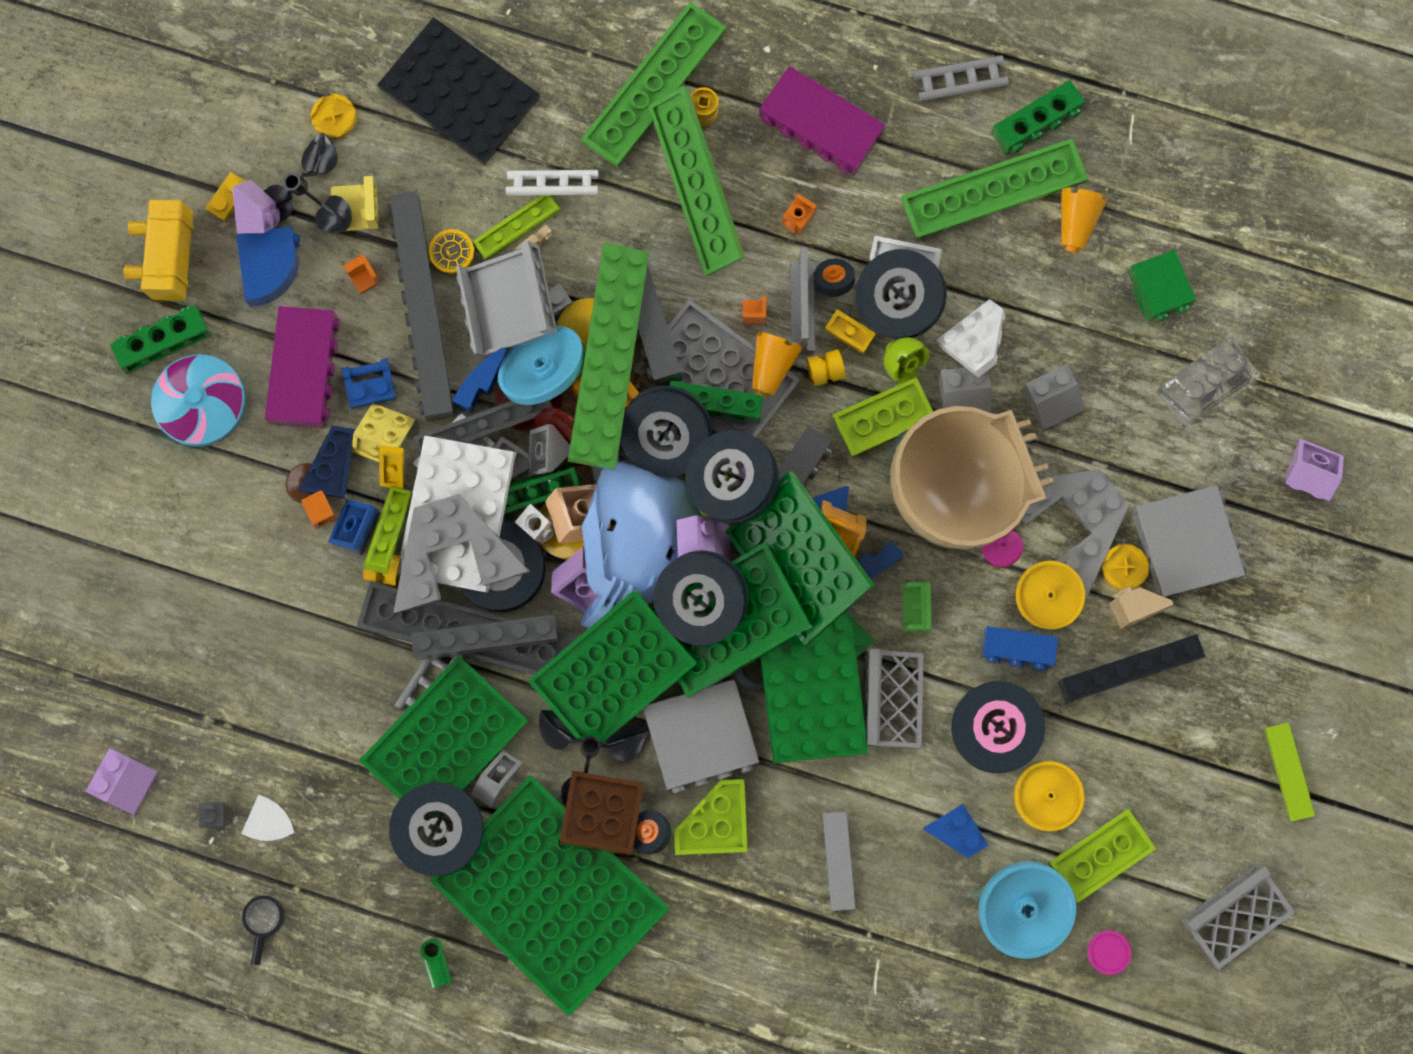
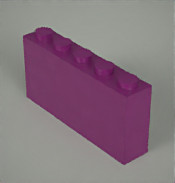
[759,66,885,176]
[265,306,340,428]

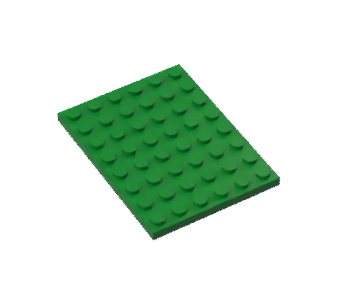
[430,775,670,1017]

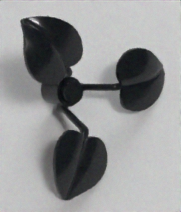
[264,132,352,234]
[539,710,648,806]

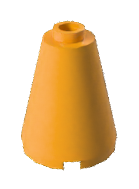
[1061,188,1108,254]
[751,331,803,399]

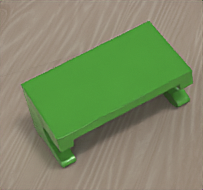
[903,582,931,632]

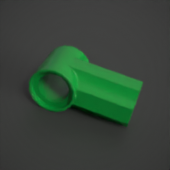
[420,938,453,988]

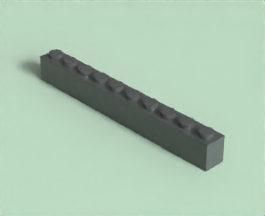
[387,191,455,421]

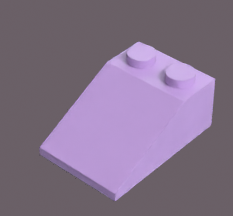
[677,515,732,562]

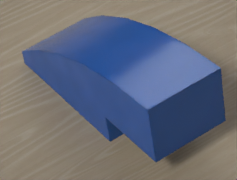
[452,348,507,414]
[858,541,904,580]

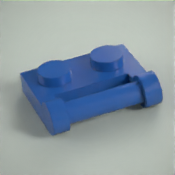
[342,358,396,409]

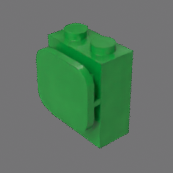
[1128,250,1196,322]

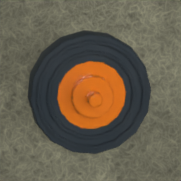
[814,258,855,297]
[633,810,672,855]

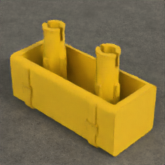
[124,200,194,301]

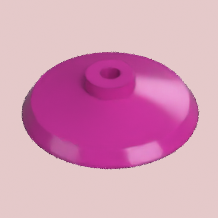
[981,529,1023,567]
[1088,930,1131,975]

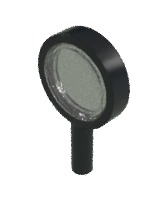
[242,895,285,965]

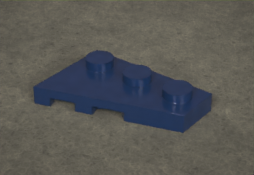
[298,425,355,499]

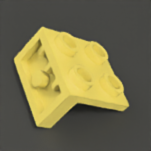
[331,176,379,231]
[352,403,415,462]

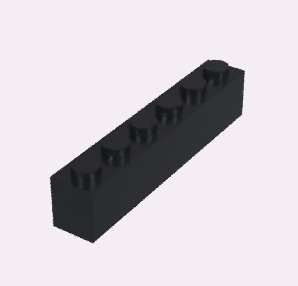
[1058,634,1206,704]

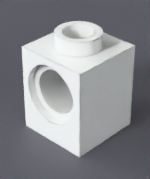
[515,504,554,544]

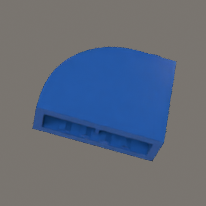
[236,226,301,307]

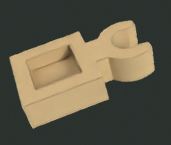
[516,225,553,250]

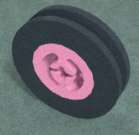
[951,681,1045,774]

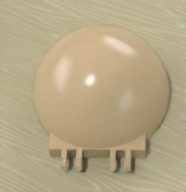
[890,406,1054,549]

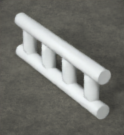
[506,170,598,196]

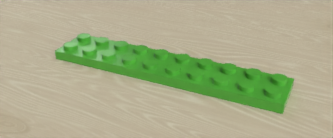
[567,242,649,470]

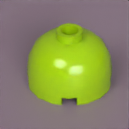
[883,337,930,384]

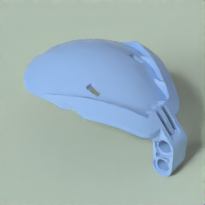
[581,461,702,628]

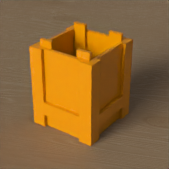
[820,500,867,557]

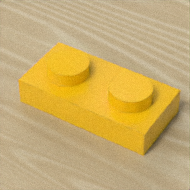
[205,172,245,223]
[824,309,876,354]
[379,445,405,489]

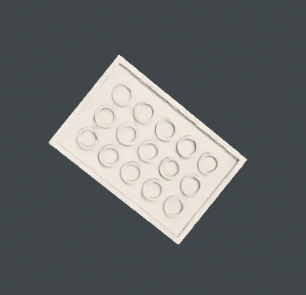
[398,435,516,593]

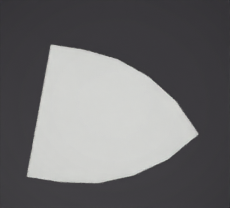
[241,794,294,841]

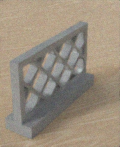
[790,247,815,353]
[863,649,924,749]
[1181,863,1295,970]

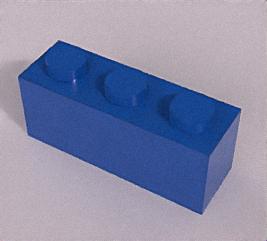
[981,626,1058,671]

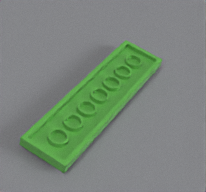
[581,2,726,168]
[648,86,745,276]
[900,139,1089,240]

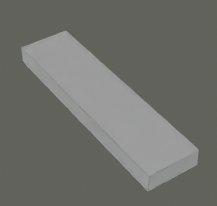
[822,812,855,911]

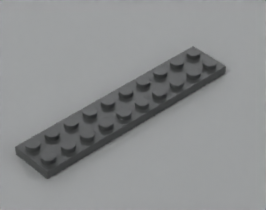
[357,582,578,675]

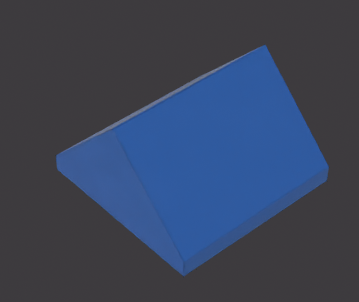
[328,499,380,556]

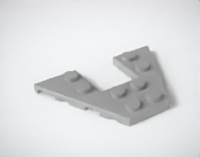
[1021,469,1129,598]
[394,494,530,613]

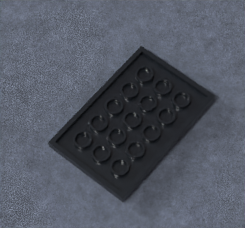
[377,17,540,166]

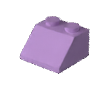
[232,180,280,234]
[1285,439,1344,501]
[551,547,598,612]
[85,748,158,815]

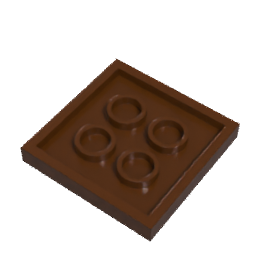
[560,771,644,855]

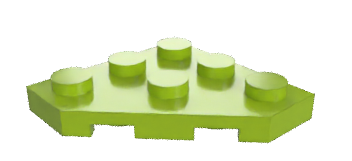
[674,779,748,855]

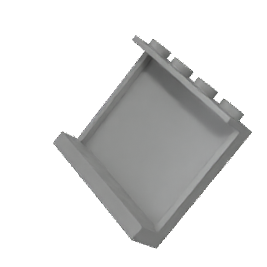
[456,241,557,357]
[1132,485,1246,598]
[643,679,759,794]

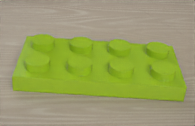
[832,377,933,458]
[1048,809,1156,903]

